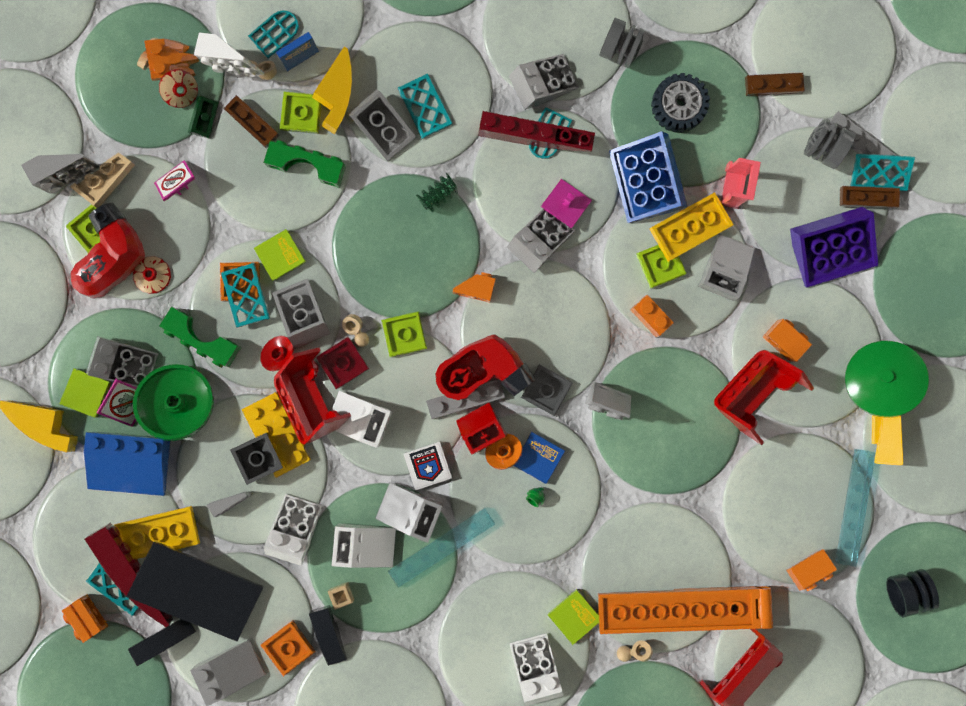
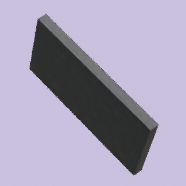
[126,540,263,642]

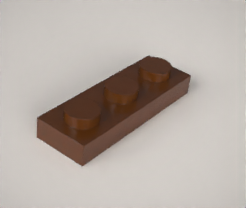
[745,73,805,96]
[223,95,279,149]
[840,186,900,209]

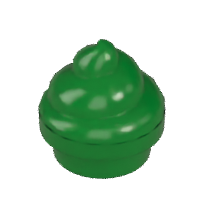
[526,487,545,507]

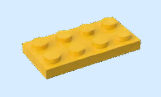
[650,192,734,262]
[241,392,311,478]
[114,506,200,559]

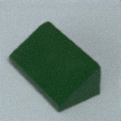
[188,95,219,139]

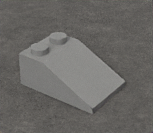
[348,89,416,161]
[272,278,330,349]
[190,639,266,706]

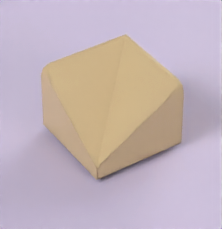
[328,582,354,610]

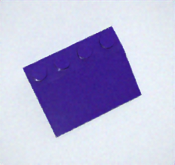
[790,207,878,288]

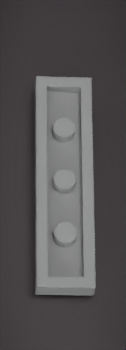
[830,111,897,173]
[426,379,505,419]

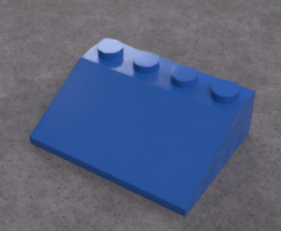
[609,131,688,223]
[84,432,171,496]

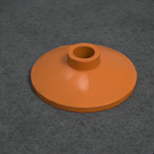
[485,433,522,470]

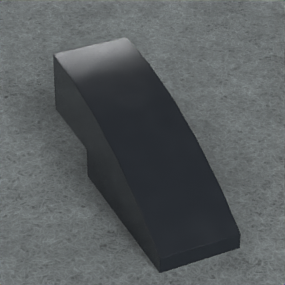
[309,605,347,666]
[128,619,196,666]

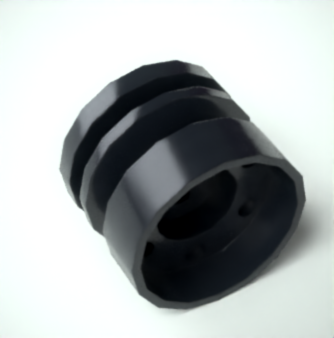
[886,569,939,618]

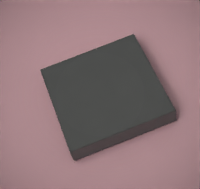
[521,364,573,416]

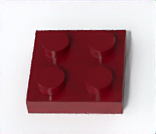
[316,337,369,389]

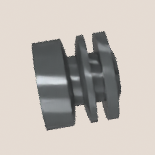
[599,17,645,68]
[804,118,856,169]

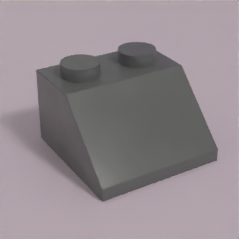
[230,433,283,485]

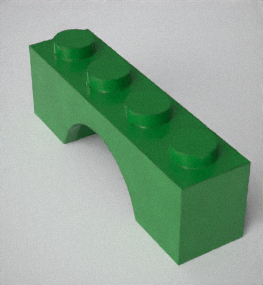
[263,140,346,188]
[159,307,242,368]

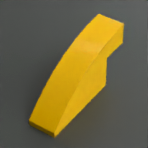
[312,46,352,135]
[0,400,78,453]

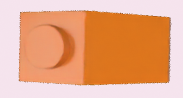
[453,272,495,303]

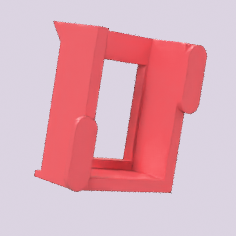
[721,158,761,209]

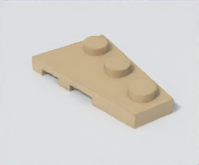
[70,153,135,208]

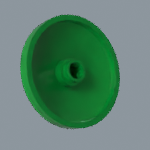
[845,341,929,418]
[133,364,214,441]

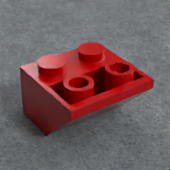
[456,402,508,455]

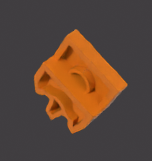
[144,39,199,81]

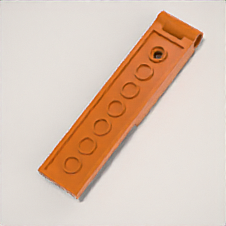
[598,586,773,634]

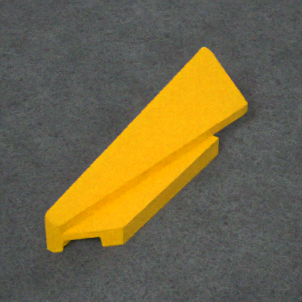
[871,415,903,465]

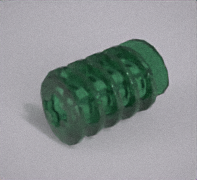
[416,173,458,212]

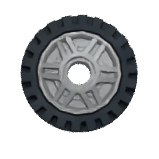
[651,73,710,133]

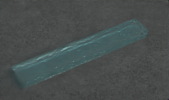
[835,449,876,567]
[388,508,495,588]

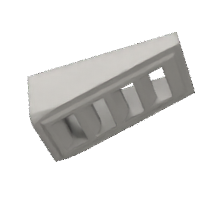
[207,491,251,518]

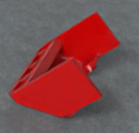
[274,347,351,445]
[714,350,814,445]
[700,629,783,706]

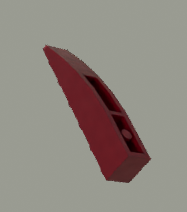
[478,111,595,152]
[84,522,173,627]

